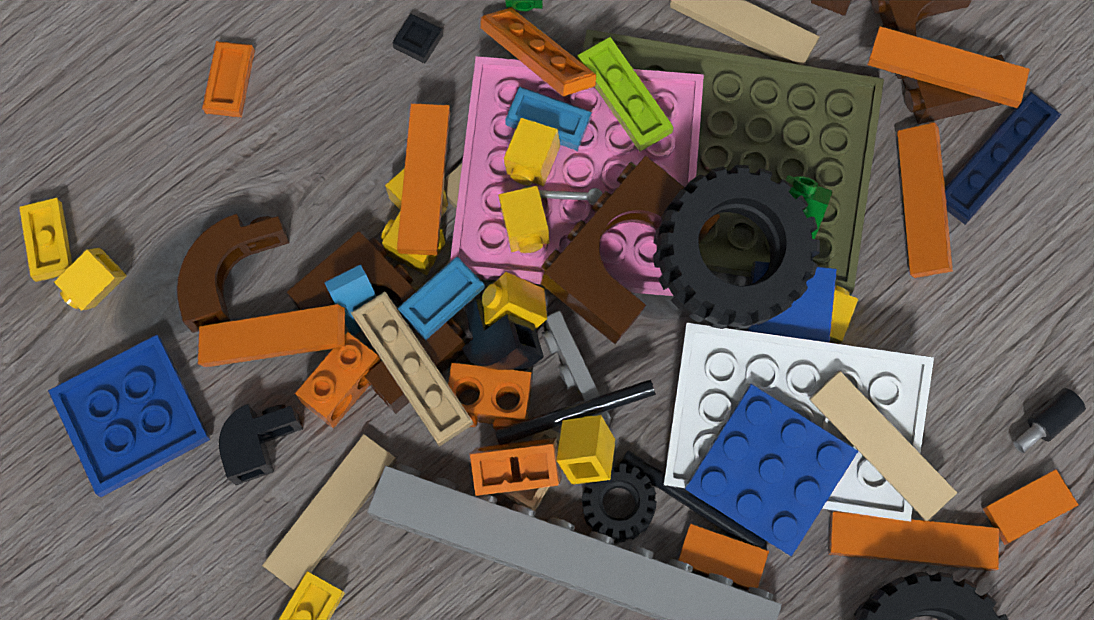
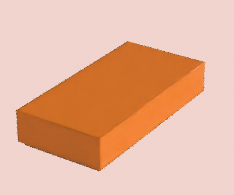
[202,41,255,118]
[983,469,1078,545]
[678,524,769,590]

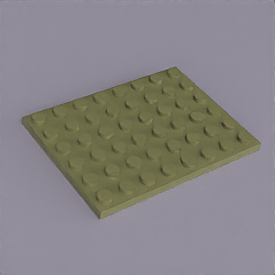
[582,29,884,295]

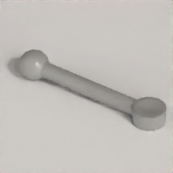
[523,186,603,205]

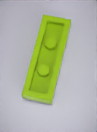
[578,37,673,152]

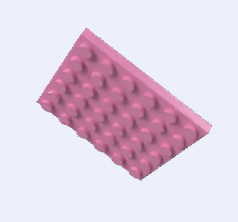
[450,56,704,296]

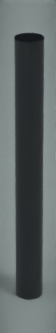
[495,379,656,445]
[620,450,766,548]

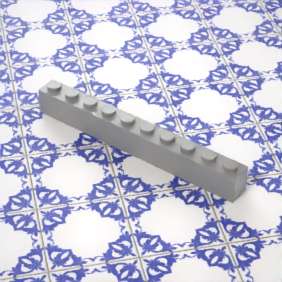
[367,464,782,620]

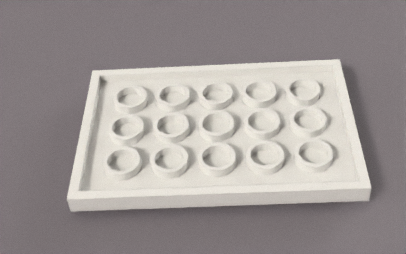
[664,323,934,522]

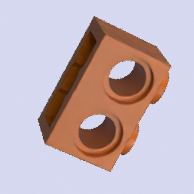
[295,332,381,429]
[448,362,533,430]
[470,437,562,496]

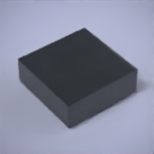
[392,13,444,64]

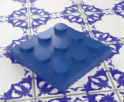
[48,335,211,497]
[685,383,858,557]

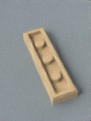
[670,0,820,65]
[351,292,473,447]
[809,371,957,521]
[262,434,397,591]

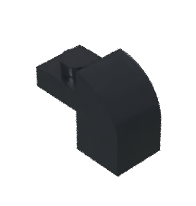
[462,298,544,371]
[219,404,303,485]

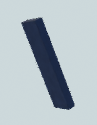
[945,92,1062,225]

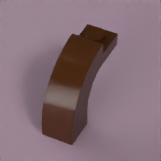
[177,213,289,333]

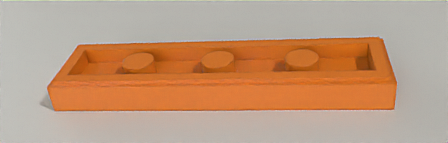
[481,7,596,97]
[867,26,1030,108]
[397,103,450,256]
[897,122,953,278]
[198,304,345,367]
[828,511,999,571]

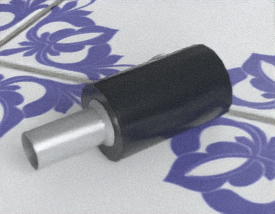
[1013,388,1086,453]

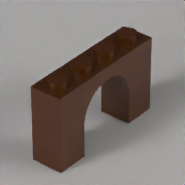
[871,0,1005,124]
[540,155,720,344]
[287,231,466,414]

